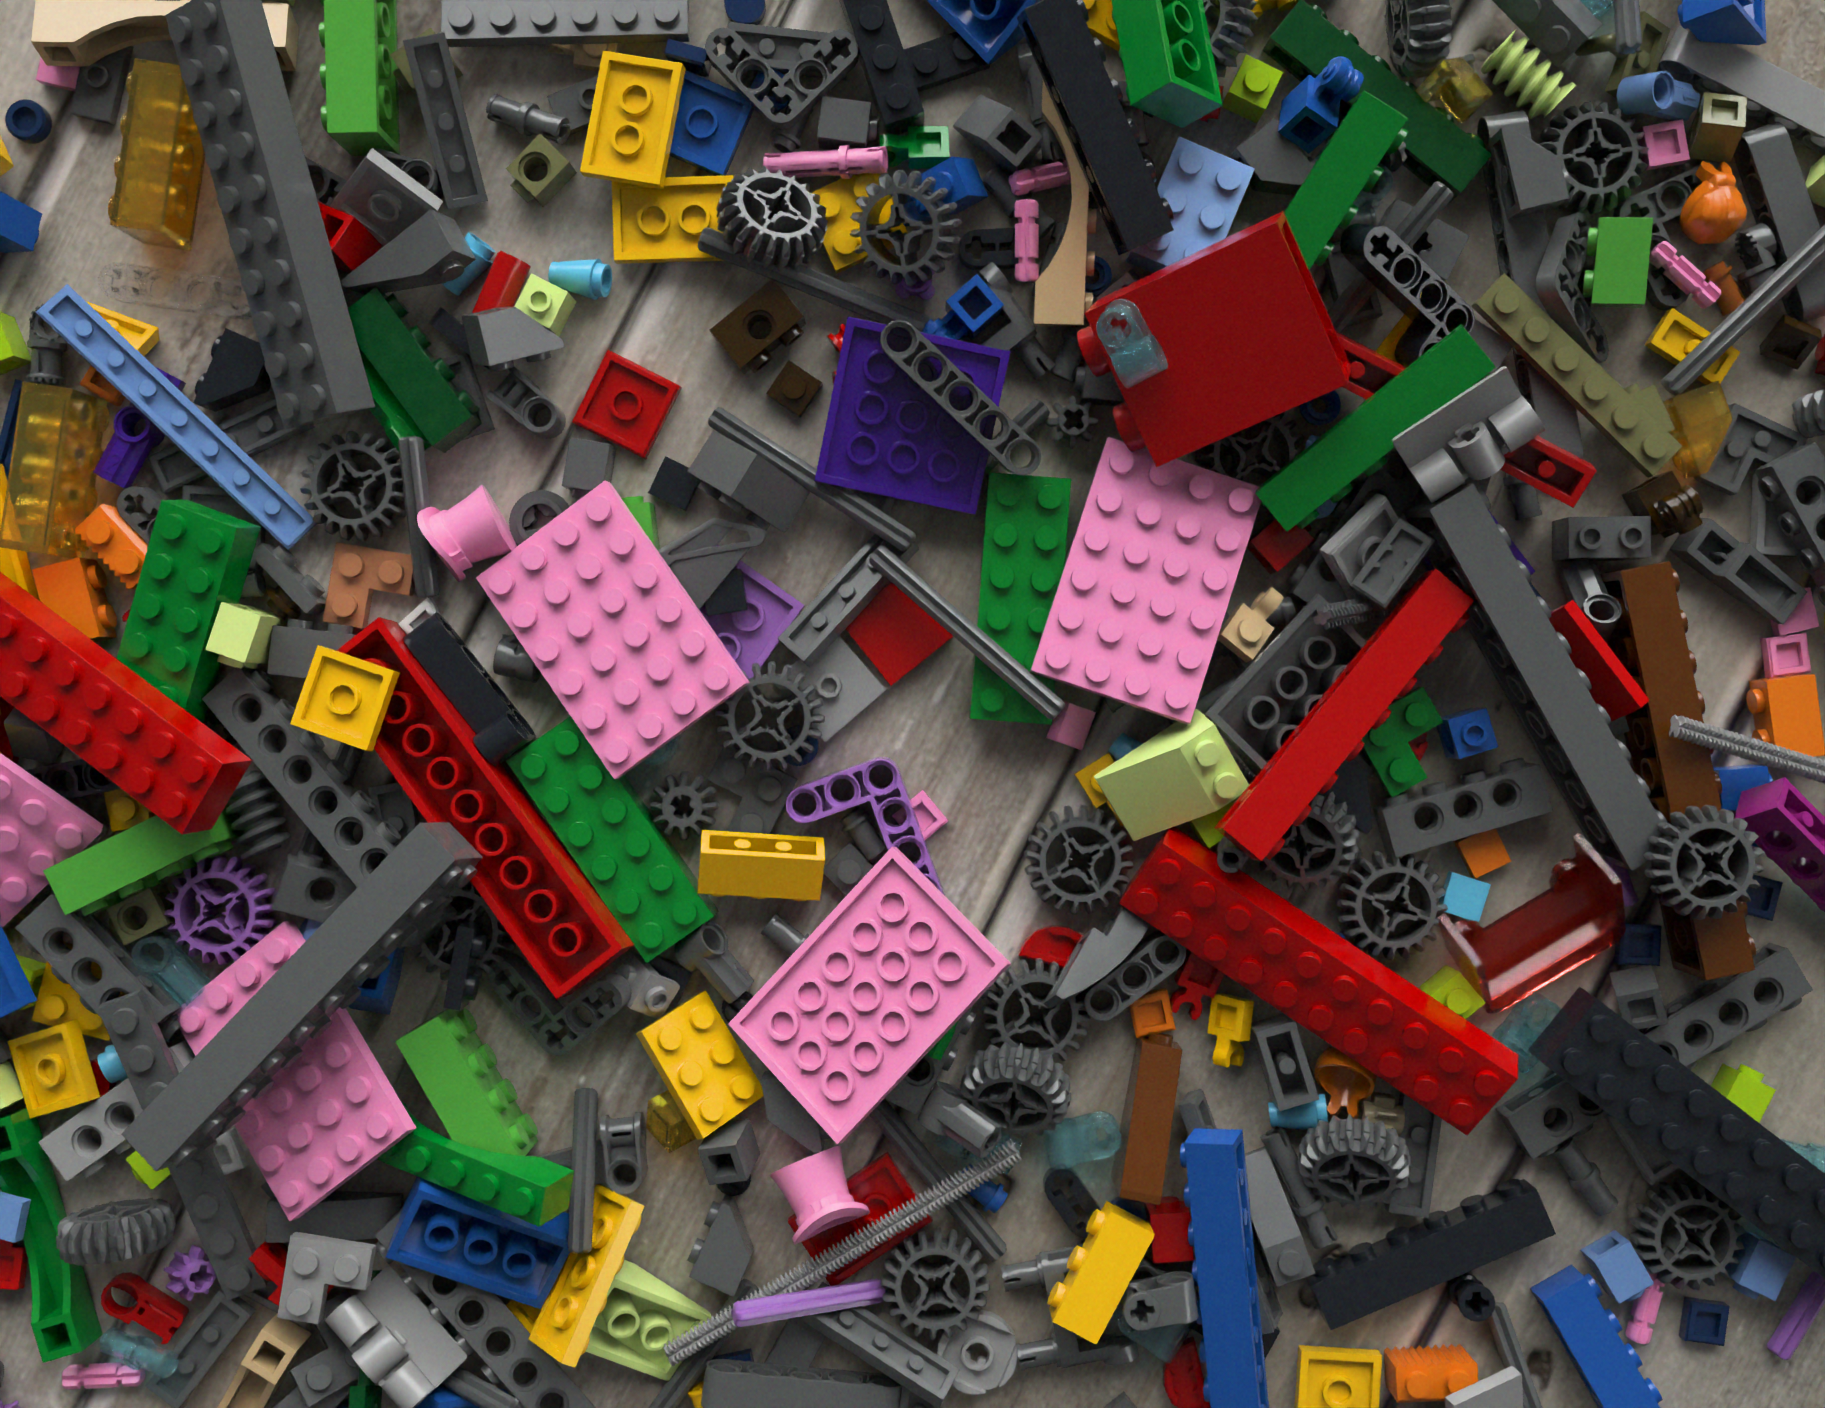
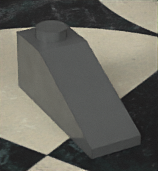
[341,209,476,295]
[1245,1146,1316,1287]

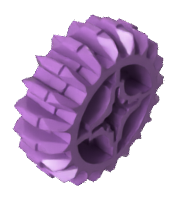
[165,855,278,965]

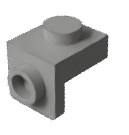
[615,951,680,1019]

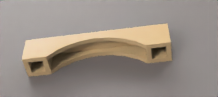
[31,0,299,71]
[1034,81,1097,327]
[217,1314,312,1408]

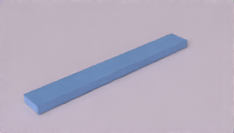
[36,284,317,551]

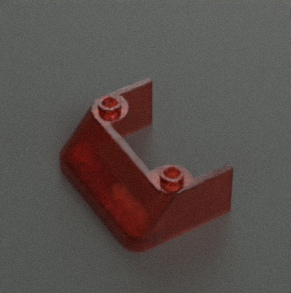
[1438,833,1626,1014]

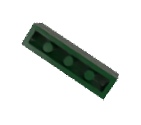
[348,287,482,453]

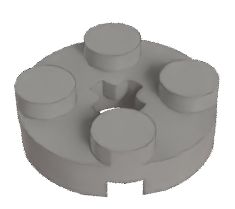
[937,1309,1018,1395]

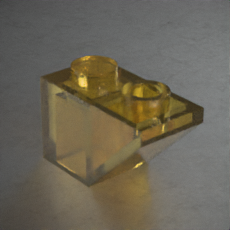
[1663,381,1733,479]

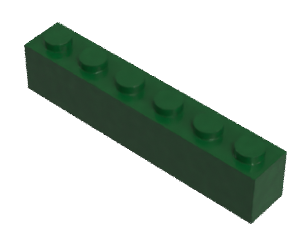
[1262,0,1492,203]

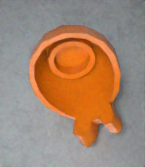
[1679,161,1747,244]
[1314,1046,1377,1119]

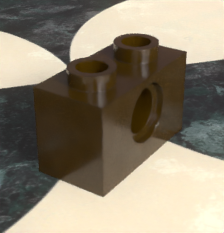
[709,278,806,374]

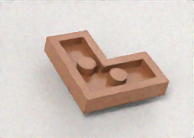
[322,542,415,629]

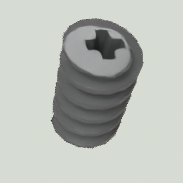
[226,770,291,860]

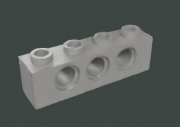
[38,1040,195,1182]

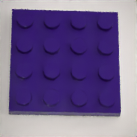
[814,316,1011,515]

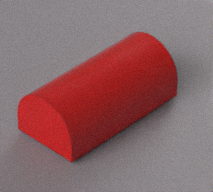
[472,250,531,313]

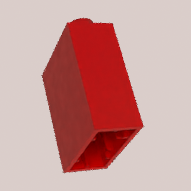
[1077,211,1351,467]

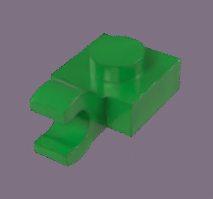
[879,126,950,169]

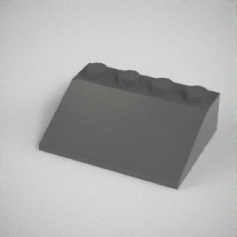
[1204,594,1366,776]

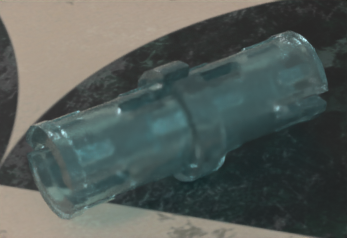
[99,1327,179,1378]

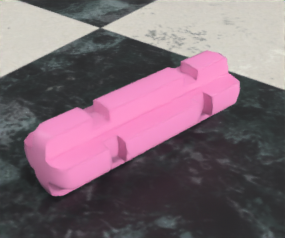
[1008,160,1071,196]
[1015,199,1039,282]
[1649,241,1722,309]
[1625,1271,1666,1345]
[62,1361,146,1390]

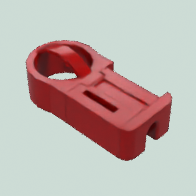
[101,1272,189,1345]

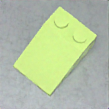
[1094,709,1249,841]
[585,1260,711,1382]

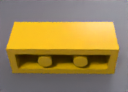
[697,830,825,901]
[1047,1200,1155,1345]

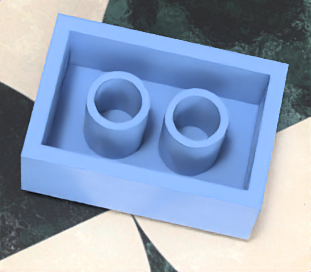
[1125,136,1255,273]

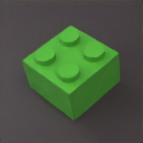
[1583,217,1653,308]

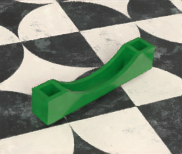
[377,1102,574,1227]
[0,1107,103,1363]

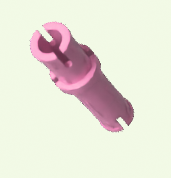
[763,145,888,179]

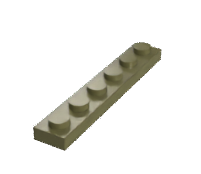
[1471,273,1682,478]

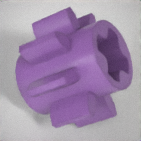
[163,1245,217,1301]

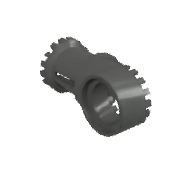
[1735,223,1790,301]
[26,304,67,386]

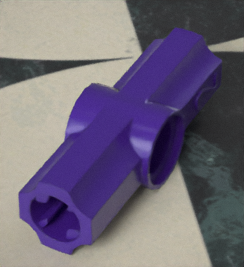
[93,366,186,489]

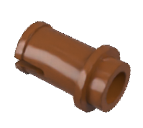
[1702,260,1746,316]

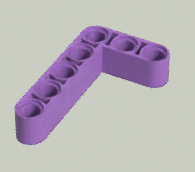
[786,757,946,897]

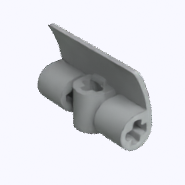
[1391,366,1545,503]
[325,1265,468,1408]

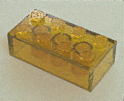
[108,58,205,251]
[0,381,110,558]

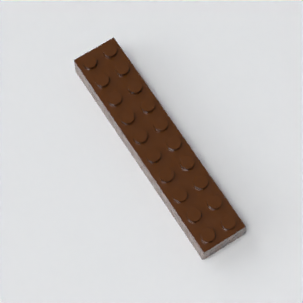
[1600,561,1756,981]

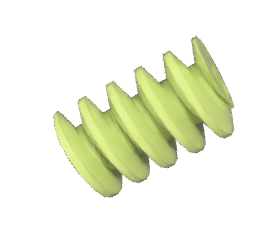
[1480,28,1576,120]

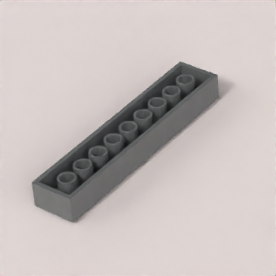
[165,0,375,429]
[1403,484,1669,871]
[121,822,483,1171]

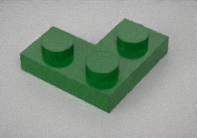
[1361,687,1443,798]

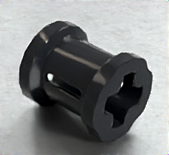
[1448,1273,1496,1322]

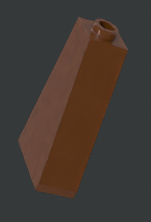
[1111,1032,1182,1205]

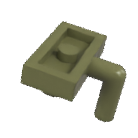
[1575,11,1671,99]

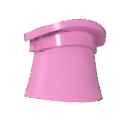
[417,484,517,582]
[770,1146,870,1245]

